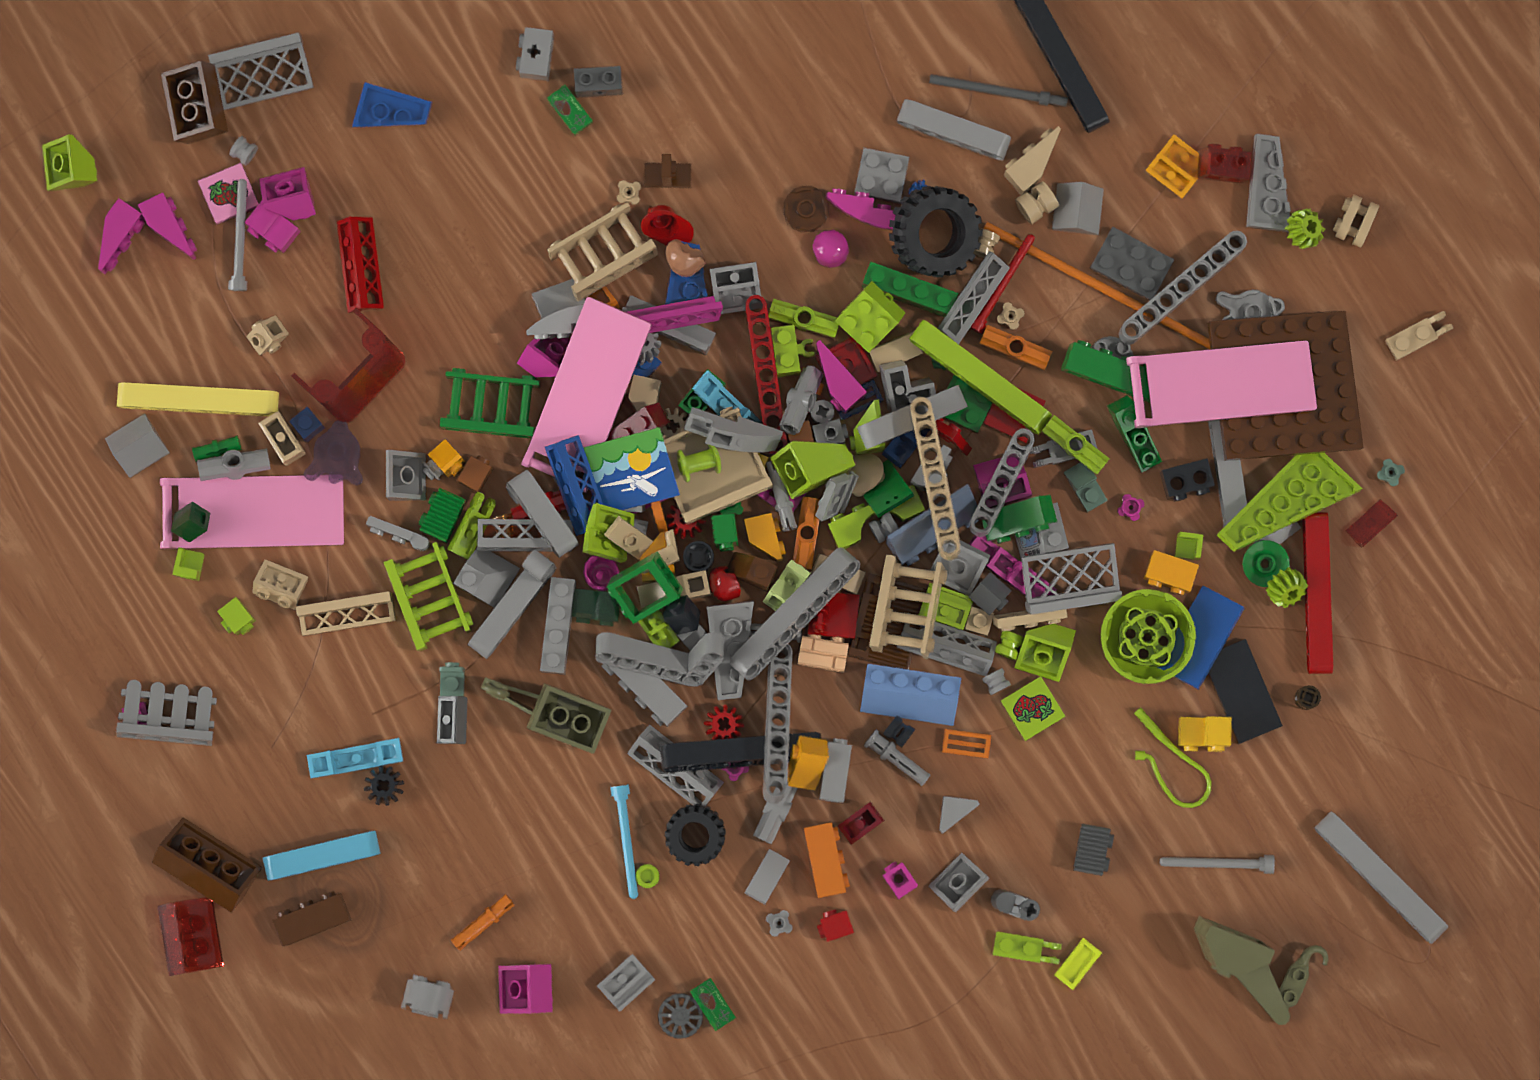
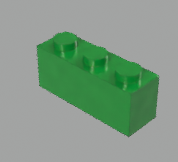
[982,495,1057,544]

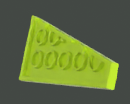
[1217,453,1363,552]

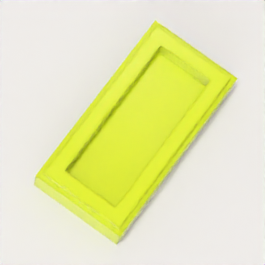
[1054,938,1102,990]

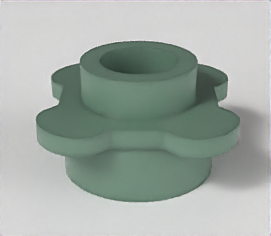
[1377,459,1405,486]

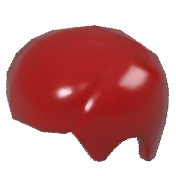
[708,566,741,601]

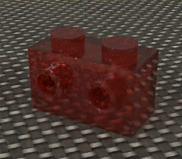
[1197,144,1251,184]

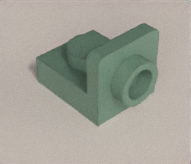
[439,662,465,697]

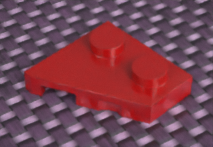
[935,418,972,456]

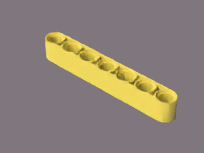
[117,383,279,417]

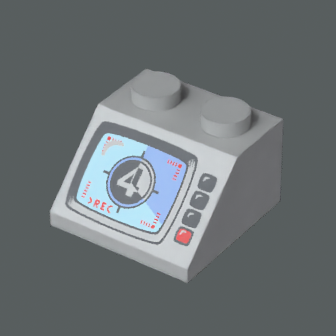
[1015,503,1069,562]

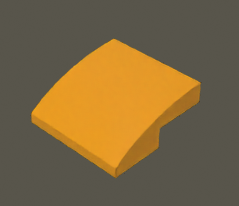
[1145,134,1211,199]

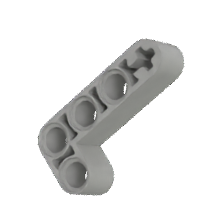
[506,470,579,558]

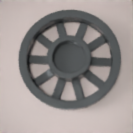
[658,994,703,1039]

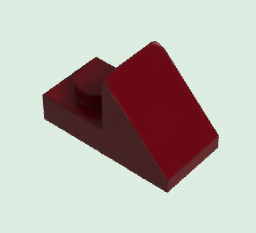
[838,801,885,845]

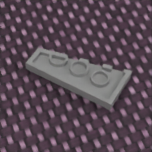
[1246,134,1291,232]

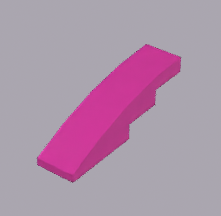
[969,536,1057,597]

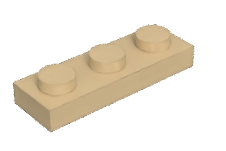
[993,609,1067,631]

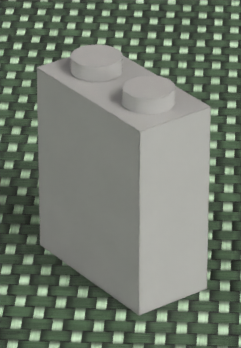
[819,738,852,803]

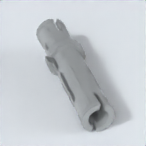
[766,461,797,531]

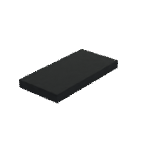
[1208,639,1283,744]

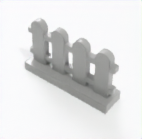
[116,680,217,746]

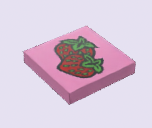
[198,163,259,224]

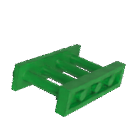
[440,368,541,439]

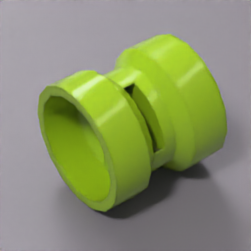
[995,631,1024,660]

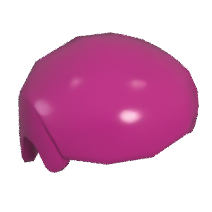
[813,230,849,268]
[583,555,619,591]

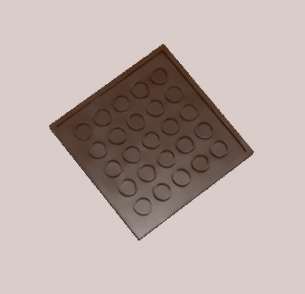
[1207,311,1364,461]

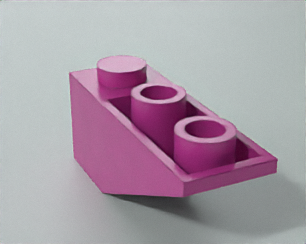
[138,192,197,260]
[98,198,145,274]

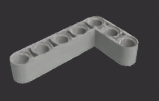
[468,549,557,659]
[595,632,724,687]

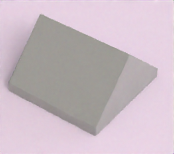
[1052,182,1104,235]
[105,413,170,478]
[386,450,426,501]
[929,853,989,912]

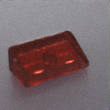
[1346,499,1398,548]

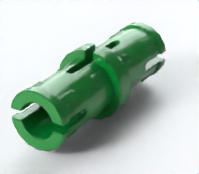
[192,435,242,462]

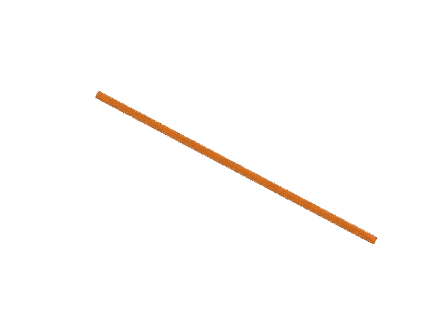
[984,222,1211,350]

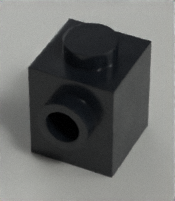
[663,595,701,635]

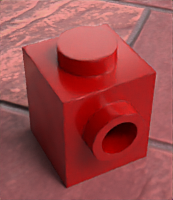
[817,909,854,942]

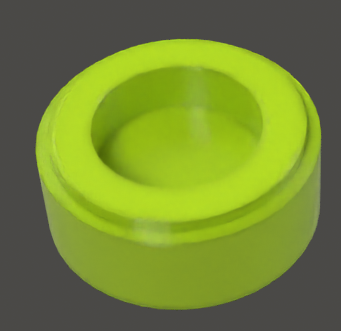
[636,864,660,888]

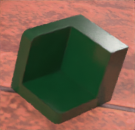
[171,501,210,542]

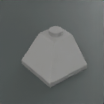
[454,548,520,608]

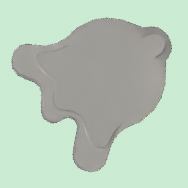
[1216,290,1285,320]

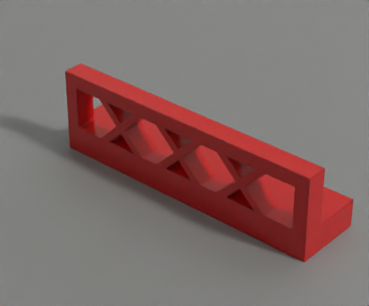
[337,216,384,313]

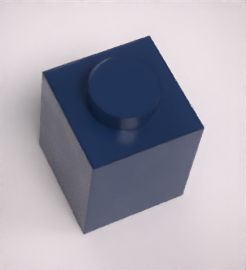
[289,406,325,443]

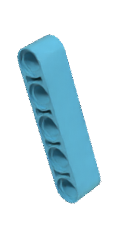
[263,831,381,881]

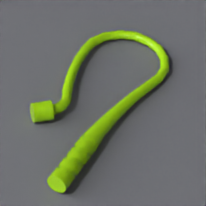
[1134,707,1212,808]

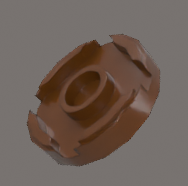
[783,186,829,232]

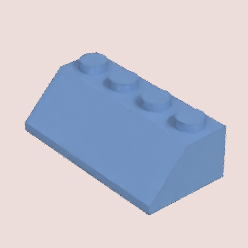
[860,664,961,726]

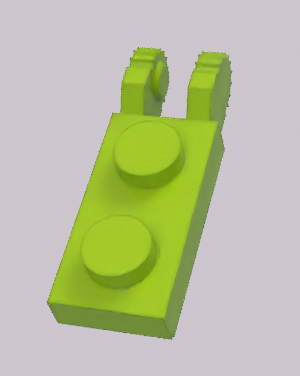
[447,492,496,560]
[993,932,1062,964]

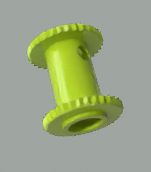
[677,444,721,482]

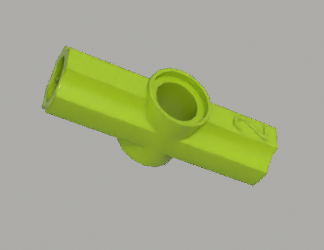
[768,299,839,339]
[1041,415,1110,475]

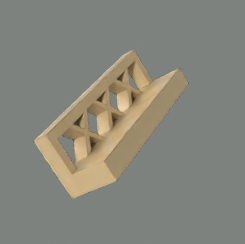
[296,591,396,636]

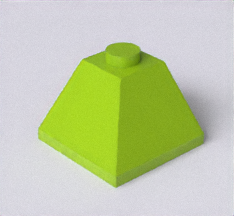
[42,134,97,191]
[849,399,885,455]
[1014,624,1076,682]

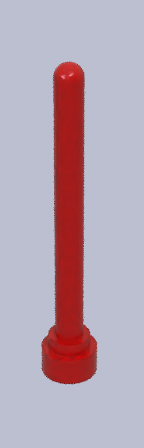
[970,234,1035,335]

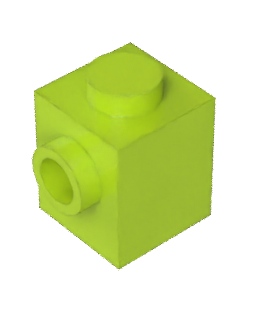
[217,597,256,635]

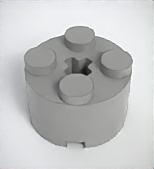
[401,975,454,1019]

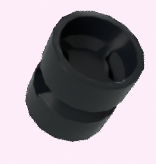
[683,541,714,573]

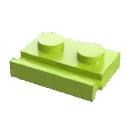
[918,583,973,631]

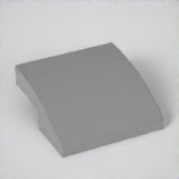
[532,279,585,339]

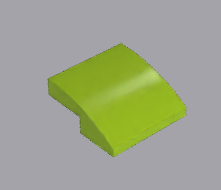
[583,503,635,563]

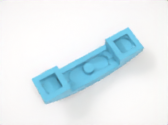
[692,370,762,424]
[307,738,403,778]

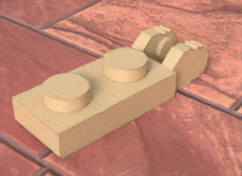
[1385,311,1453,361]

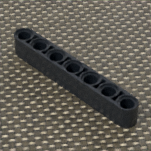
[1014,0,1110,134]
[660,732,822,773]

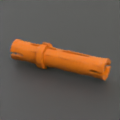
[451,894,515,951]

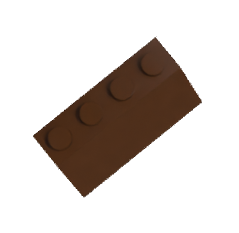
[152,817,262,913]

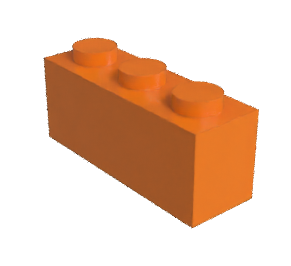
[804,822,850,898]

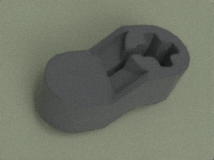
[991,889,1040,921]

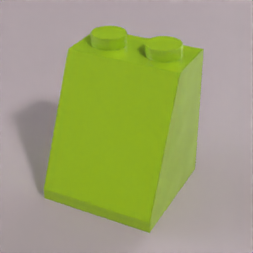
[770,441,856,500]

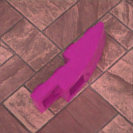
[826,188,896,230]

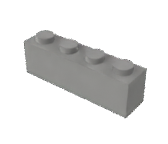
[540,577,576,675]
[601,664,688,727]

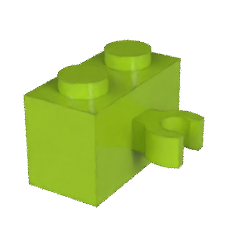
[771,325,815,378]

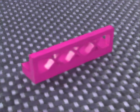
[626,296,723,333]

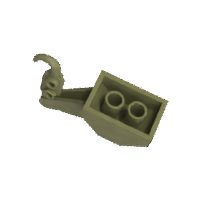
[481,677,611,754]
[1194,916,1328,1025]

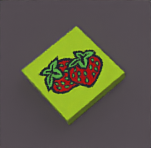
[1001,676,1066,741]

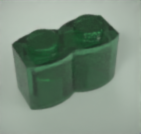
[571,589,621,627]

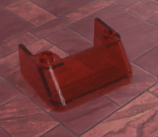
[291,308,406,424]

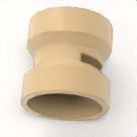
[973,228,1000,258]

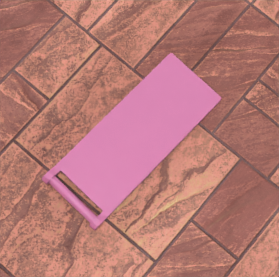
[522,297,652,493]
[1126,341,1317,428]
[160,475,344,549]

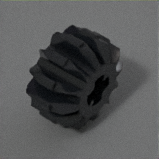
[364,766,405,806]

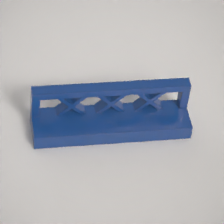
[545,435,604,536]

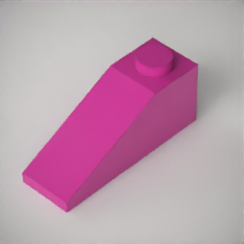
[816,340,867,414]

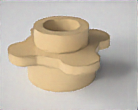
[617,180,641,205]
[997,302,1024,330]

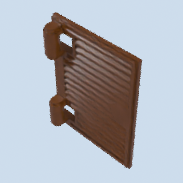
[847,573,927,670]

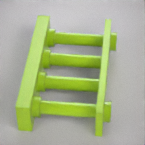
[384,542,473,652]

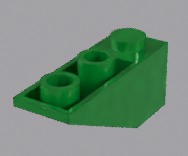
[1107,395,1162,472]

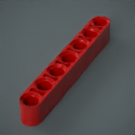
[745,295,787,456]
[1302,512,1333,674]

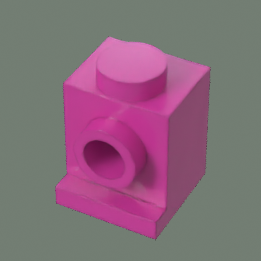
[882,861,918,899]

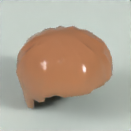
[666,239,706,277]

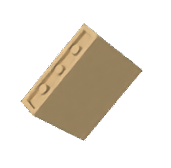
[663,406,773,525]

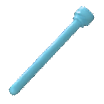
[610,785,638,899]

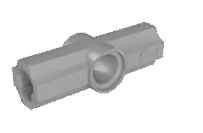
[779,366,823,435]
[197,449,271,481]
[753,782,798,844]

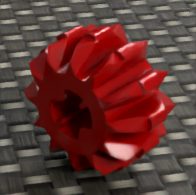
[666,505,706,539]
[704,704,744,740]

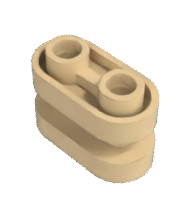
[1333,194,1379,248]

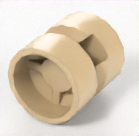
[1015,181,1059,224]

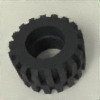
[665,804,726,866]

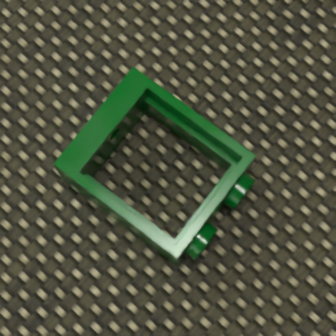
[607,551,683,624]

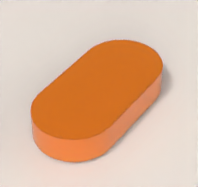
[651,501,668,533]

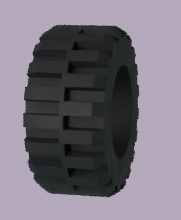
[889,186,983,277]

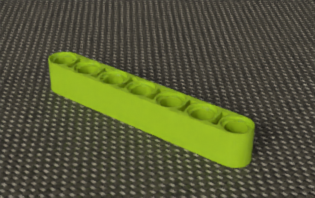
[909,320,1053,435]

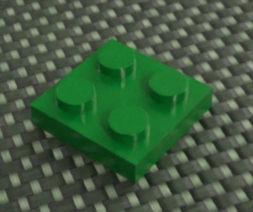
[943,375,992,434]

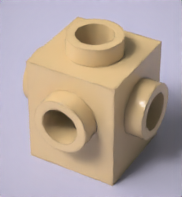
[246,315,289,355]

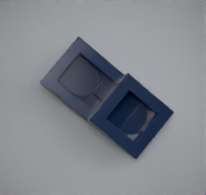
[882,428,931,468]

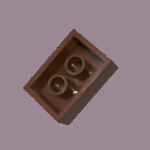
[161,61,228,144]

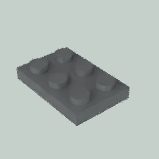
[1090,227,1174,301]

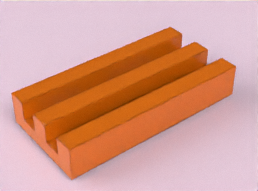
[941,729,991,759]

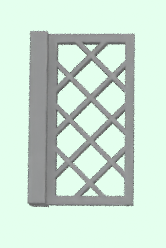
[208,33,314,110]
[1021,543,1122,615]

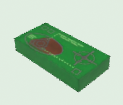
[547,85,593,136]
[690,978,736,1031]

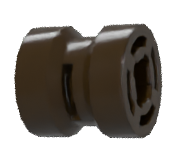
[1294,685,1321,710]

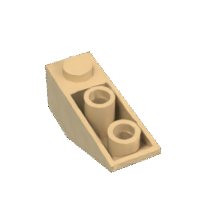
[1004,126,1061,195]
[637,570,711,609]

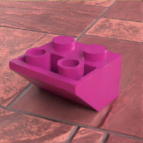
[973,457,1032,509]

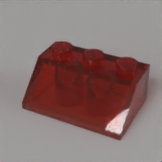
[157,897,224,976]

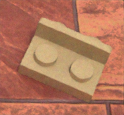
[253,560,308,610]

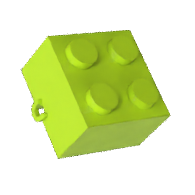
[835,281,906,353]

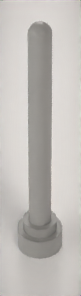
[228,179,247,291]
[1159,855,1275,874]

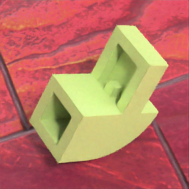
[763,560,810,611]

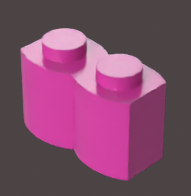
[245,201,301,253]

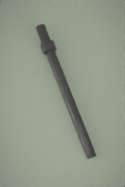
[929,74,1068,107]

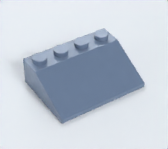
[886,484,979,567]

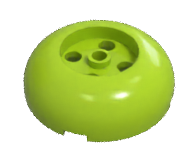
[1101,589,1196,684]

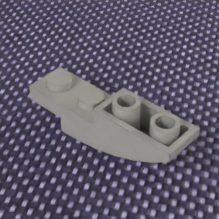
[526,304,622,339]
[684,407,783,452]

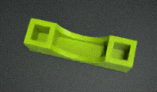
[828,483,925,549]

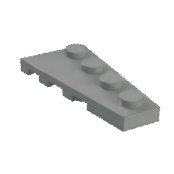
[707,600,754,700]

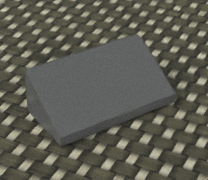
[437,696,468,744]

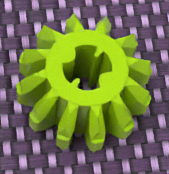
[1284,209,1325,249]
[1266,567,1308,608]

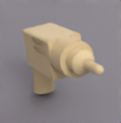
[642,529,680,574]

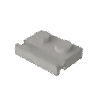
[815,471,859,521]
[597,954,656,1011]

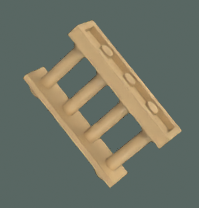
[547,202,658,302]
[869,554,947,659]

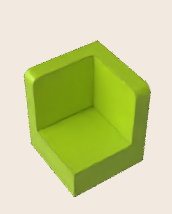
[1174,532,1203,561]
[173,547,205,581]

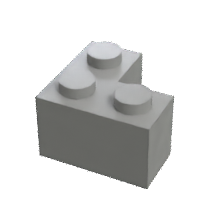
[879,360,936,413]

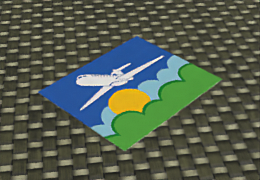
[584,427,680,510]

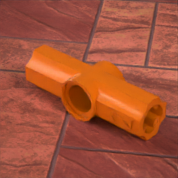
[980,325,1052,371]
[793,497,820,570]

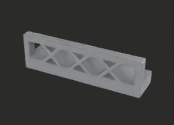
[938,251,1010,344]
[622,295,716,355]
[477,519,572,552]
[897,613,997,676]
[627,725,724,807]

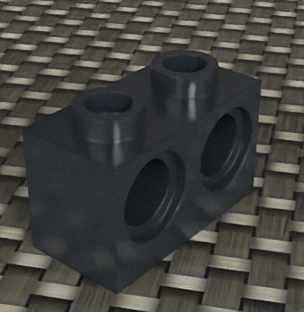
[1160,458,1215,502]

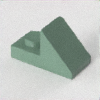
[1063,462,1108,513]

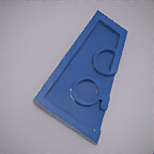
[352,82,433,127]
[665,241,707,305]

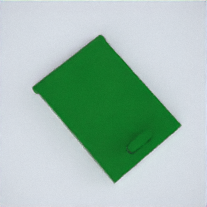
[863,460,914,518]

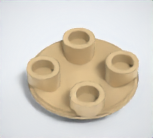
[844,453,885,497]

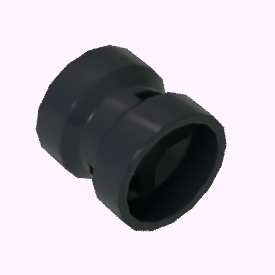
[883,715,916,748]

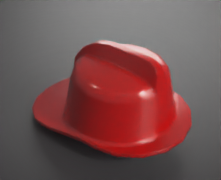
[641,205,694,246]

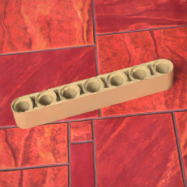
[911,397,960,560]

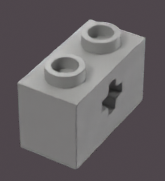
[516,27,554,81]

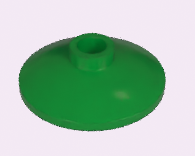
[1242,540,1290,587]

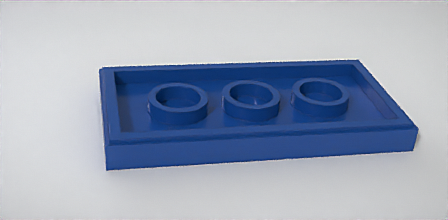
[1156,586,1245,690]

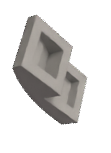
[745,849,790,905]

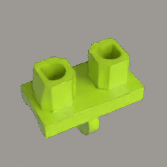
[638,610,680,648]

